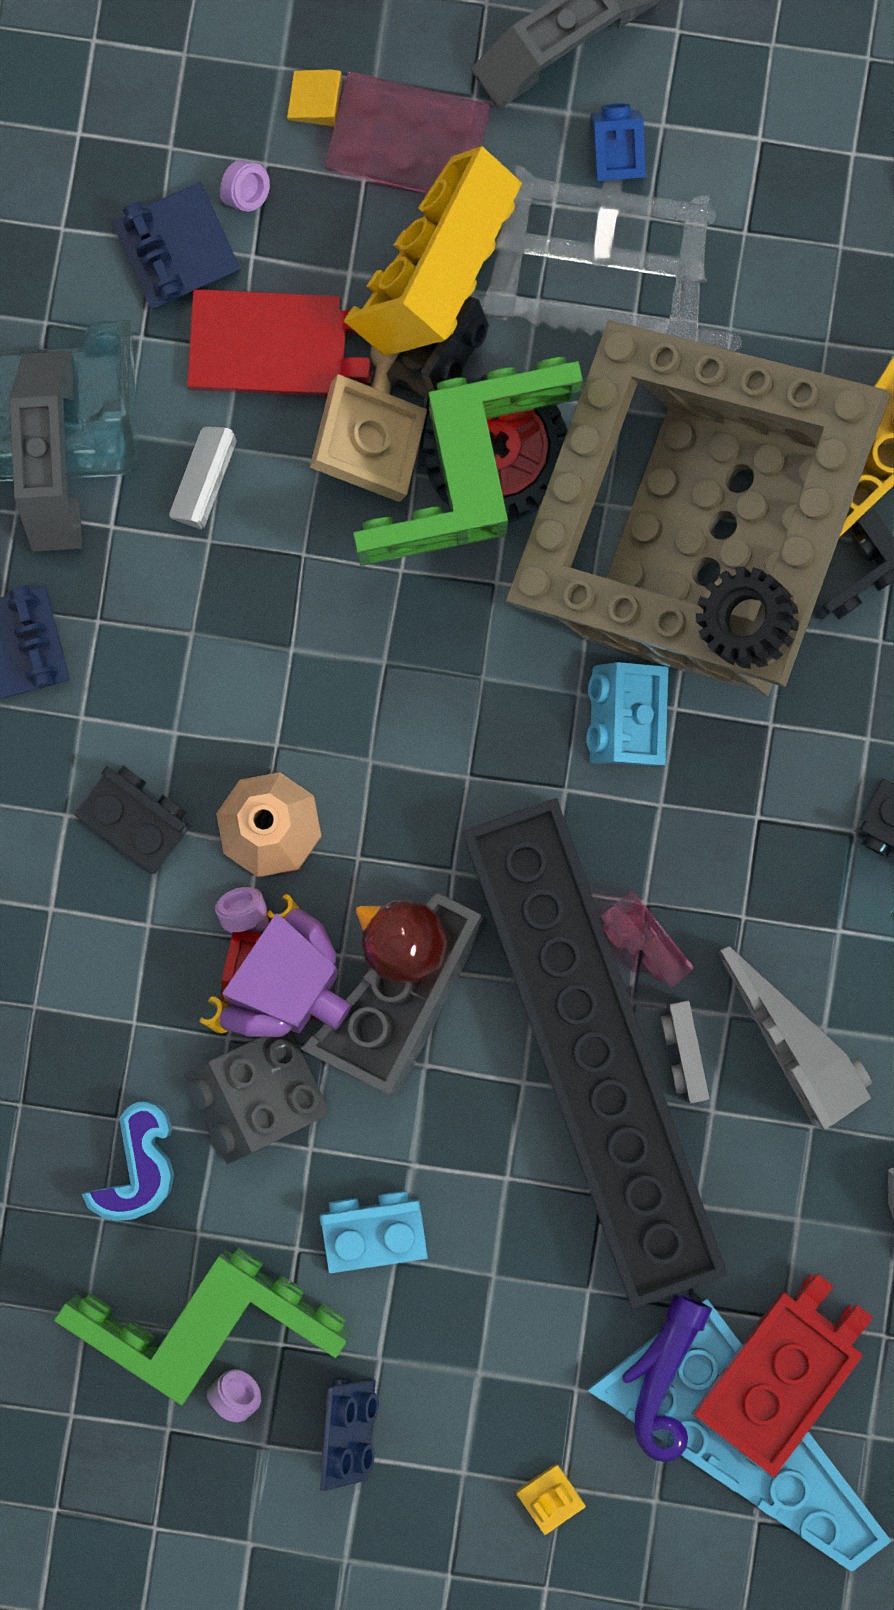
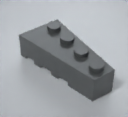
[301,892,488,1097]

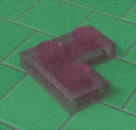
[601,890,694,988]

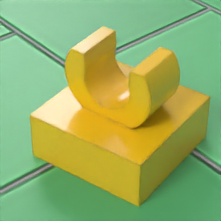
[516,1462,586,1535]

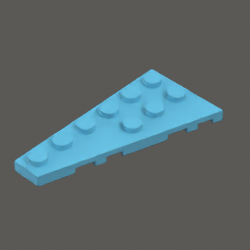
[587,1297,892,1572]

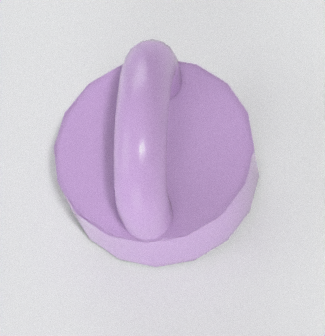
[220,160,270,212]
[215,887,269,934]
[207,1369,261,1423]

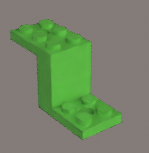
[353,357,583,566]
[54,1248,350,1406]

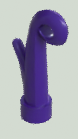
[622,1293,712,1462]

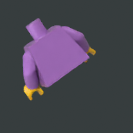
[200,894,352,1037]

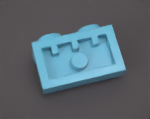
[586,662,668,766]
[319,1191,428,1274]

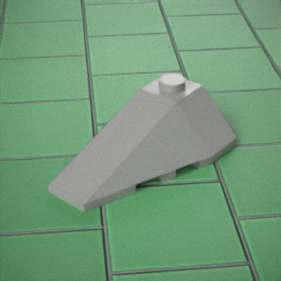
[717,946,872,1129]

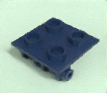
[112,182,241,310]
[0,586,70,699]
[320,1377,379,1491]

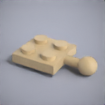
[309,346,427,502]

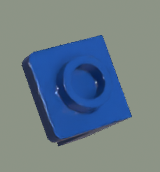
[590,103,646,181]

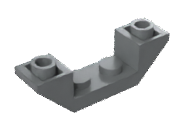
[471,0,659,110]
[9,351,82,552]

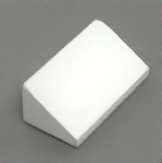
[169,427,237,530]

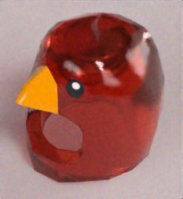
[356,898,448,983]

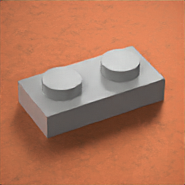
[660,1001,710,1103]

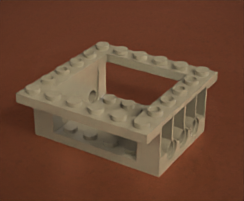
[506,320,890,696]

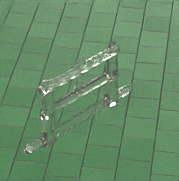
[463,165,742,351]

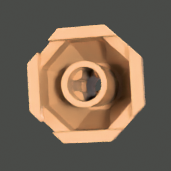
[216,772,322,878]

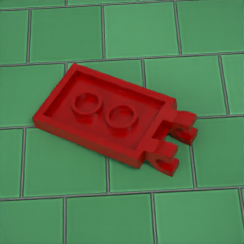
[187,289,372,397]
[691,1274,873,1478]

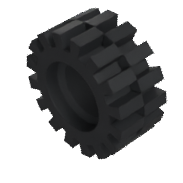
[696,566,799,669]

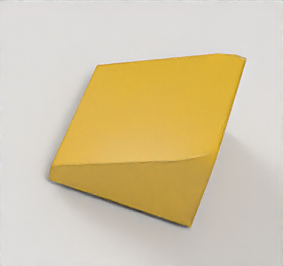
[287,69,342,127]

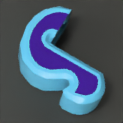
[81,1101,174,1221]

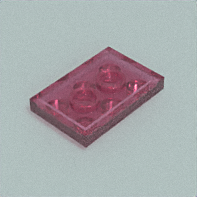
[325,71,490,193]

